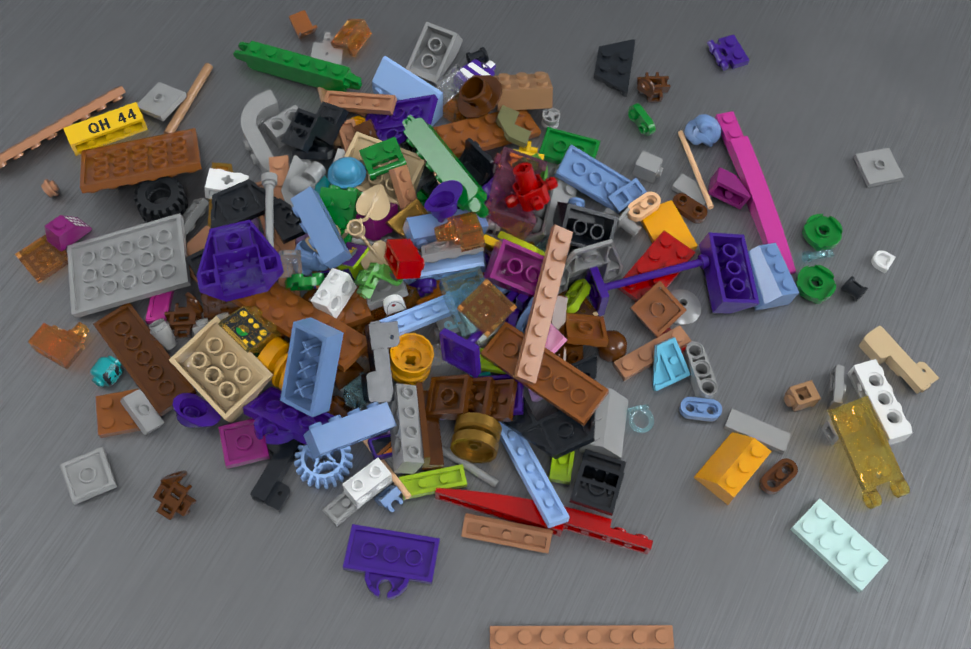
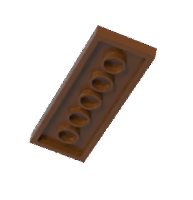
[93,303,197,417]

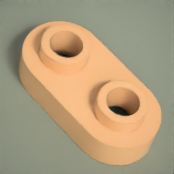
[627,192,661,222]

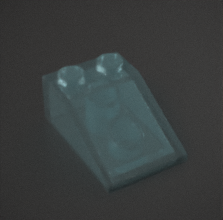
[439,266,502,337]

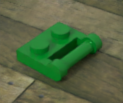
[359,137,408,181]

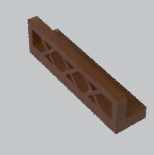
[415,382,444,470]

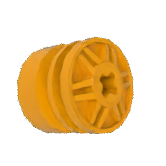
[389,333,434,385]
[258,337,290,391]

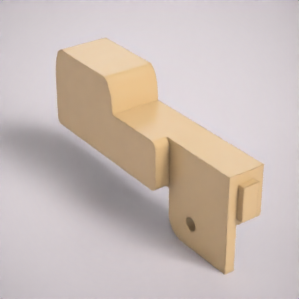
[859,326,939,394]

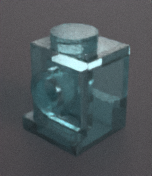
[343,371,367,409]

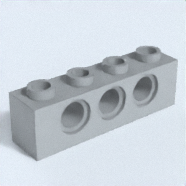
[388,383,424,474]

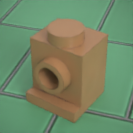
[784,380,821,412]

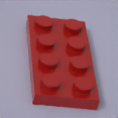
[617,230,696,302]

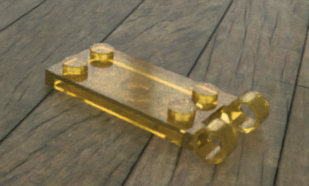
[827,396,910,509]

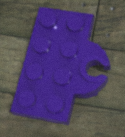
[365,94,438,145]
[243,386,334,445]
[343,524,440,600]

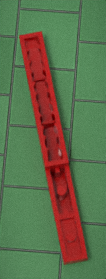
[435,488,653,555]

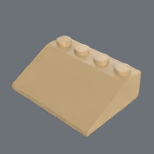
[343,131,426,212]
[169,316,274,423]

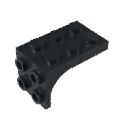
[421,138,494,208]

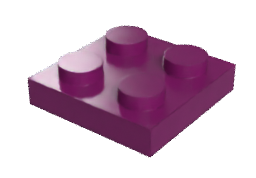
[219,419,270,469]

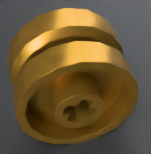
[450,412,502,463]

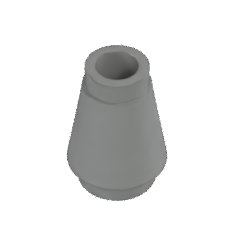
[149,318,177,350]

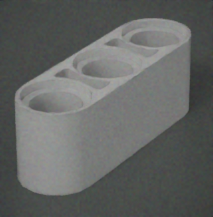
[683,342,718,399]

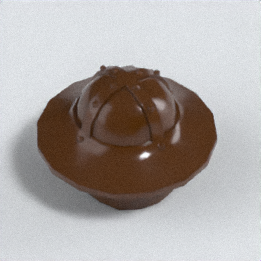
[457,75,502,118]

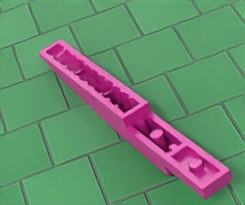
[715,111,796,274]

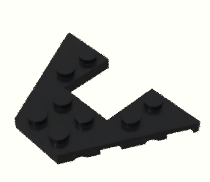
[210,179,306,244]
[501,353,597,459]

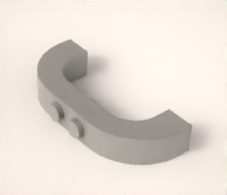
[241,90,311,173]

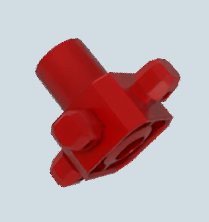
[504,162,558,212]

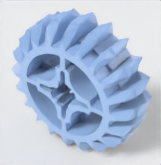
[294,445,353,489]

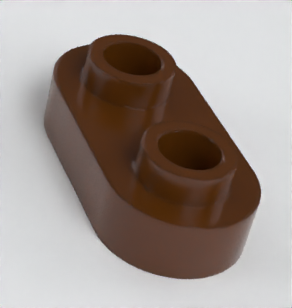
[673,193,708,224]
[760,458,798,495]

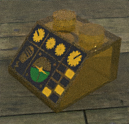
[218,306,281,353]

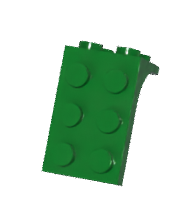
[320,185,364,244]

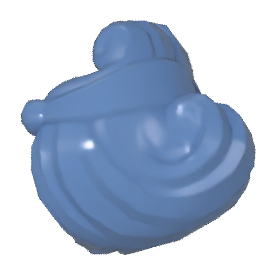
[684,114,721,147]
[293,240,328,276]

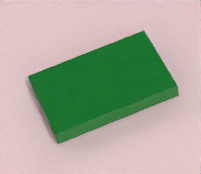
[539,127,601,165]

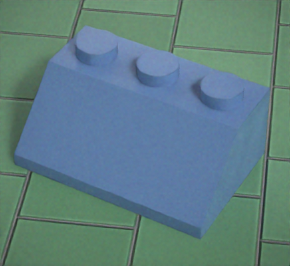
[748,243,799,311]

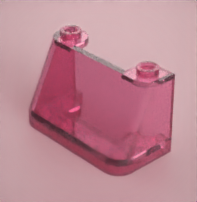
[485,147,547,241]

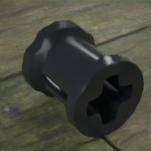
[466,47,489,63]
[841,276,868,302]

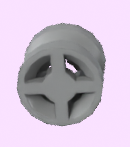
[541,107,560,130]

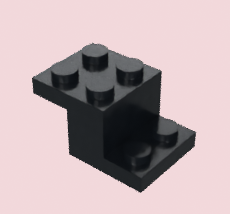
[281,101,349,153]
[569,449,626,516]

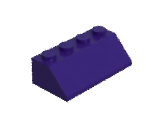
[699,232,759,314]

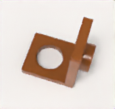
[289,10,317,39]

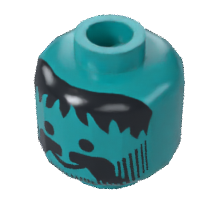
[90,355,123,387]

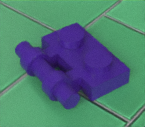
[707,34,750,71]

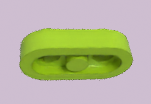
[565,279,591,313]

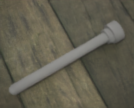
[261,172,277,248]

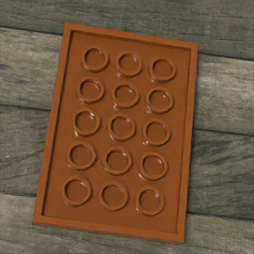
[80,128,202,194]

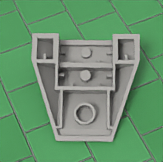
[558,239,623,295]

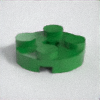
[802,214,843,252]
[795,265,837,304]
[285,273,325,291]

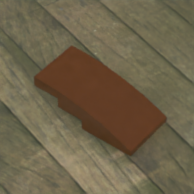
[425,374,518,422]

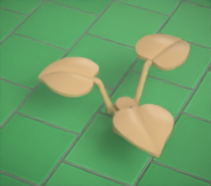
[305,184,391,274]

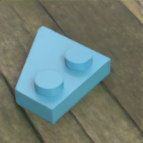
[652,337,691,391]

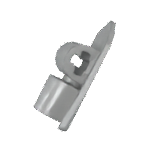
[281,155,326,207]

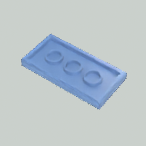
[554,145,631,214]

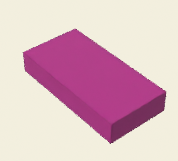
[145,290,174,324]

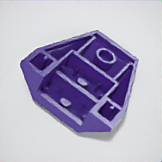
[197,220,284,302]

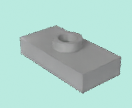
[827,365,846,411]
[120,389,165,436]

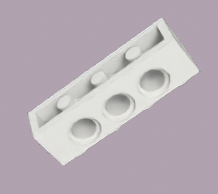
[847,359,913,447]

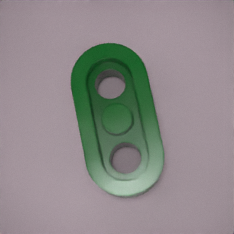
[628,103,656,136]

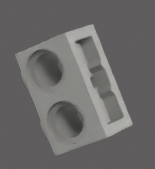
[264,105,298,148]

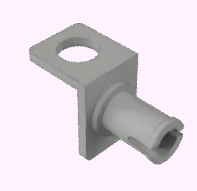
[603,207,642,237]

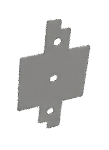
[311,32,344,65]

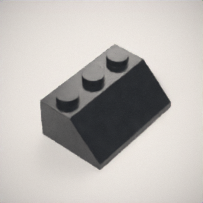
[553,202,619,248]

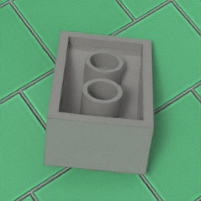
[406,22,463,84]

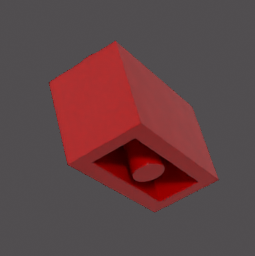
[384,239,425,279]

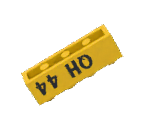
[63,102,148,156]

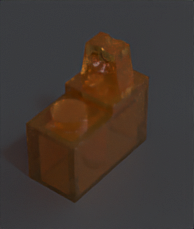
[434,212,486,252]
[28,322,89,369]

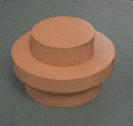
[41,179,60,198]

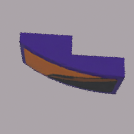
[368,434,392,460]

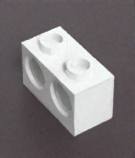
[310,268,357,319]
[342,458,393,509]

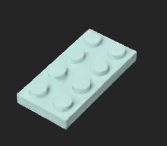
[790,498,889,592]

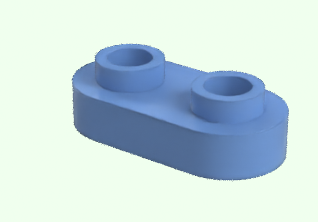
[679,397,722,422]

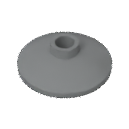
[670,289,701,325]

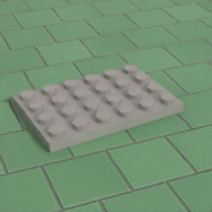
[67,213,191,318]

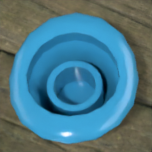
[327,157,367,189]

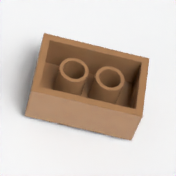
[494,71,553,111]

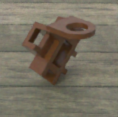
[637,72,671,102]
[164,292,204,339]
[153,470,197,520]

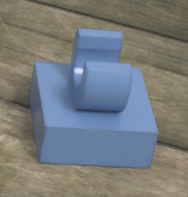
[374,485,403,512]

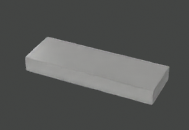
[723,409,791,454]

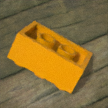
[694,432,772,505]

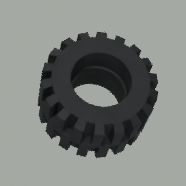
[134,176,188,223]

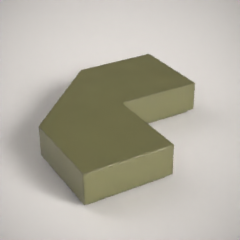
[496,105,532,148]

